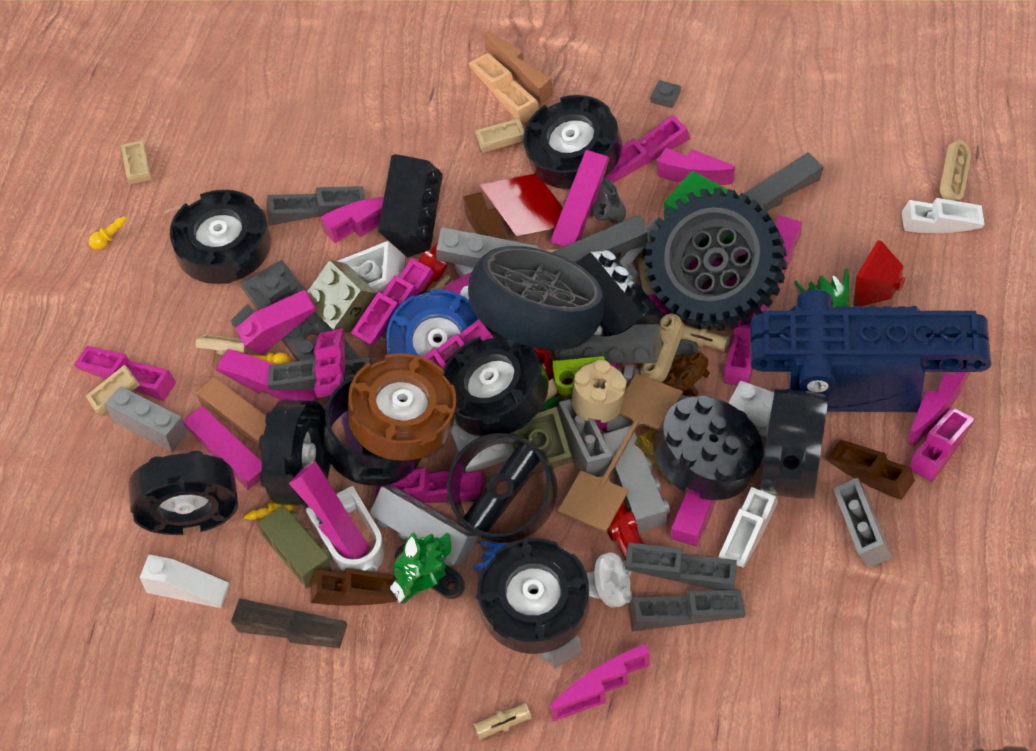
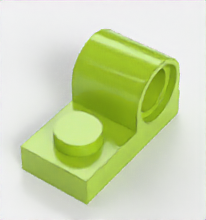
[552,356,605,398]

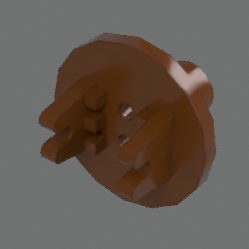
[662,351,710,397]

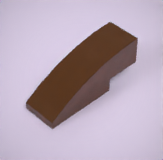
[463,192,508,240]
[827,439,915,500]
[310,568,398,606]

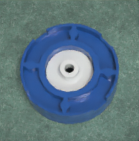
[386,290,478,357]

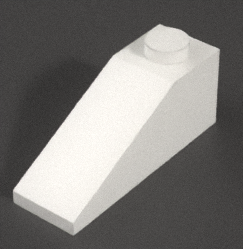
[140,555,230,608]

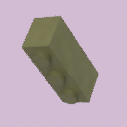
[257,505,332,588]

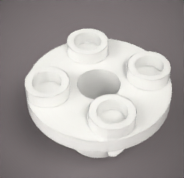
[587,553,632,608]

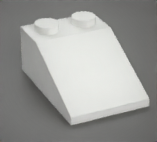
[337,241,405,293]

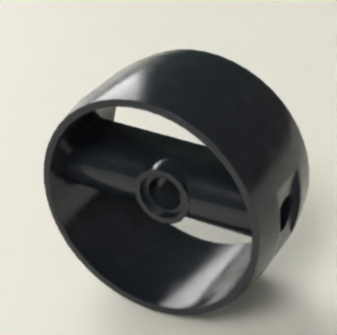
[323,377,422,486]
[761,389,829,499]
[447,433,557,542]

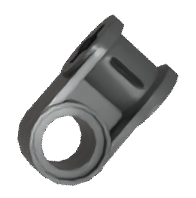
[591,178,626,224]

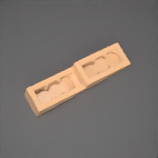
[469,53,539,125]

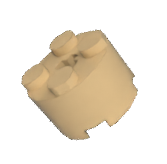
[571,360,626,423]

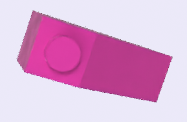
[235,290,317,355]

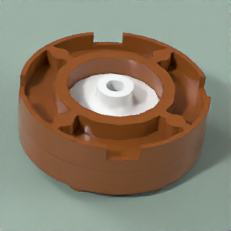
[348,354,456,461]

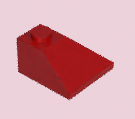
[853,240,905,307]

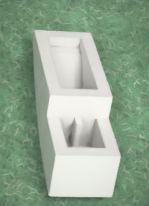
[902,198,985,233]
[718,487,778,569]

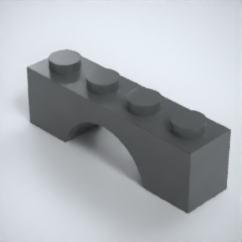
[555,324,663,363]

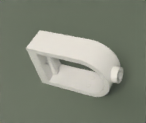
[305,486,385,573]

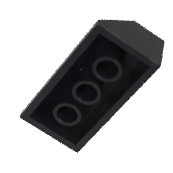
[378,154,443,258]
[576,250,663,336]

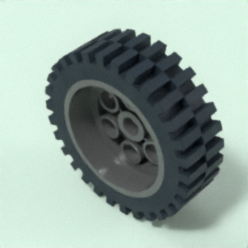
[644,188,787,331]

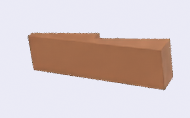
[484,31,553,105]
[196,376,266,446]

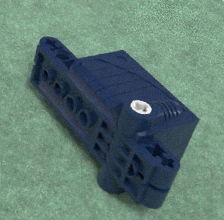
[750,289,991,412]

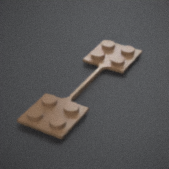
[557,373,683,532]

